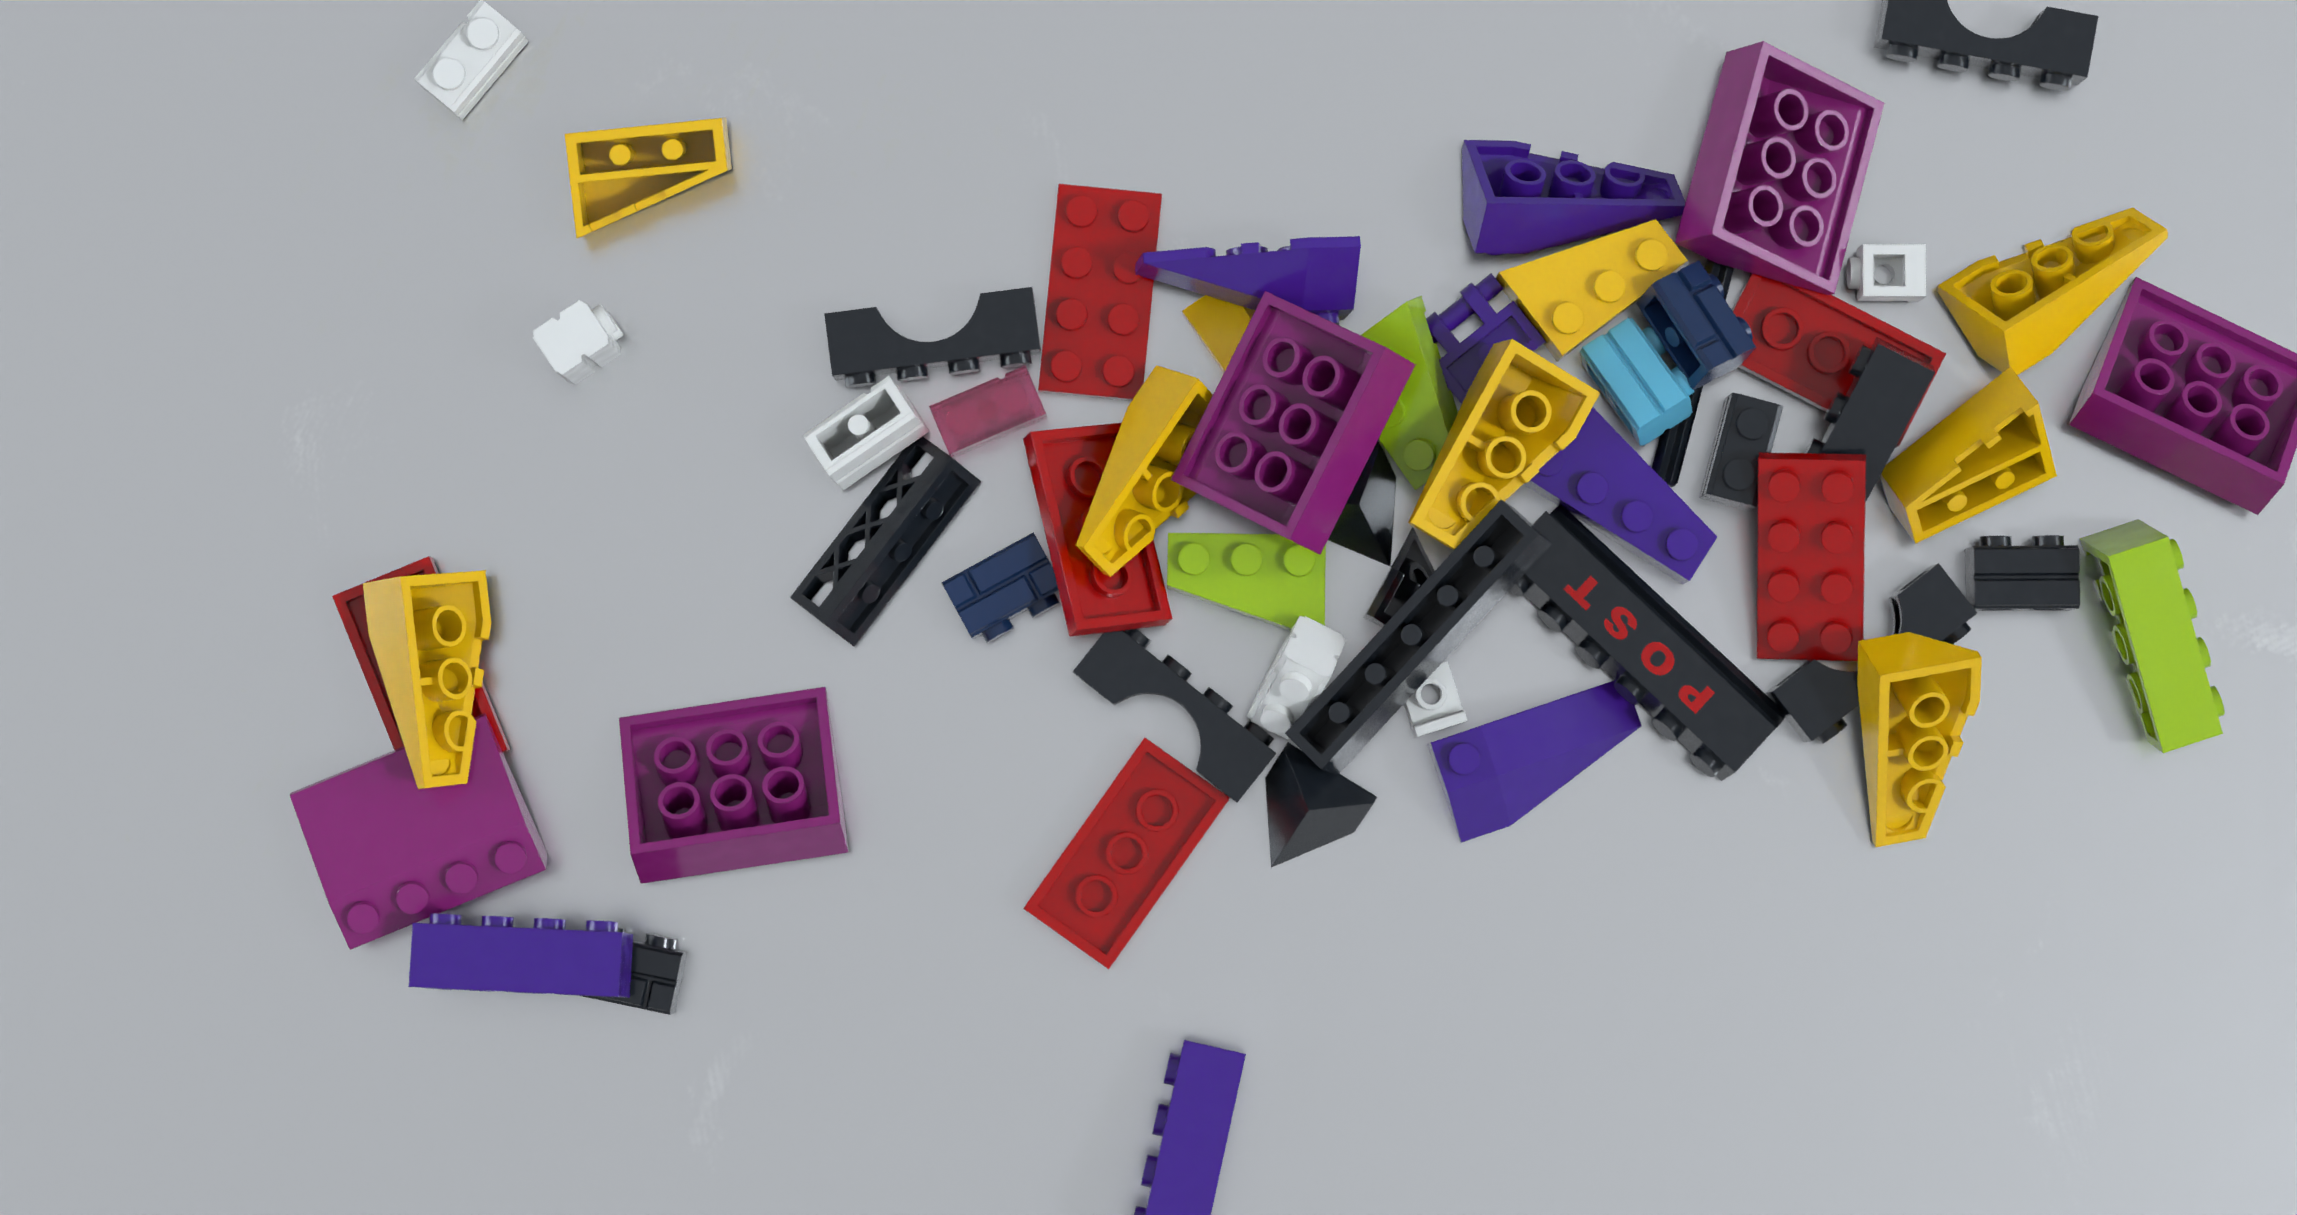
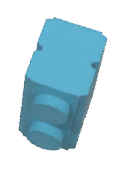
[1580,317,1694,446]

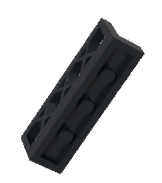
[790,436,981,646]

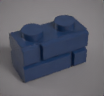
[1636,260,1757,390]
[941,532,1060,643]

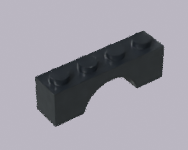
[1873,0,2099,91]
[824,287,1041,388]
[1766,563,1977,744]
[1073,629,1276,803]

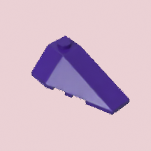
[1462,140,1686,255]
[1135,236,1361,325]
[1427,680,1642,843]

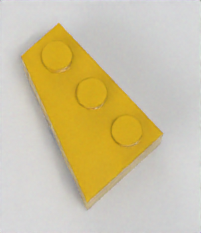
[565,117,732,239]
[1496,219,1688,362]
[1880,367,2057,544]

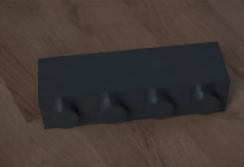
[1804,337,1935,501]

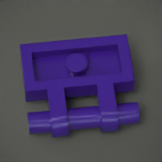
[1426,273,1546,404]

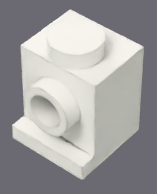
[1846,244,1926,302]
[1404,661,1468,738]

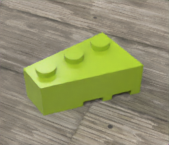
[1361,295,1458,490]
[1167,533,1326,631]

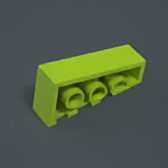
[2079,519,2225,753]

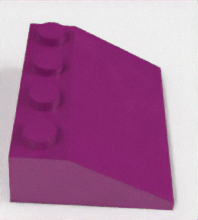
[1675,41,1884,295]
[2069,277,2297,515]
[1171,291,1416,555]
[619,687,848,884]
[290,713,548,950]

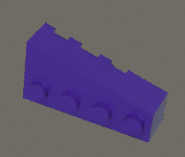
[1524,407,1717,585]
[408,913,633,998]
[1134,1040,1246,1215]

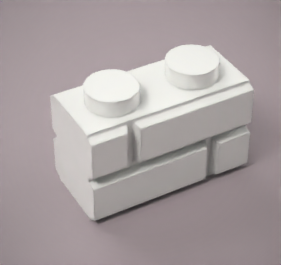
[414,0,529,120]
[532,300,624,385]
[803,376,929,490]
[1247,616,1346,740]

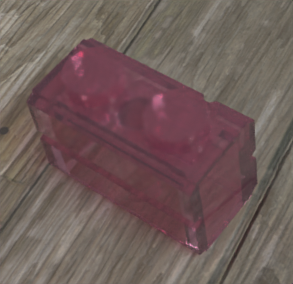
[929,365,1047,458]

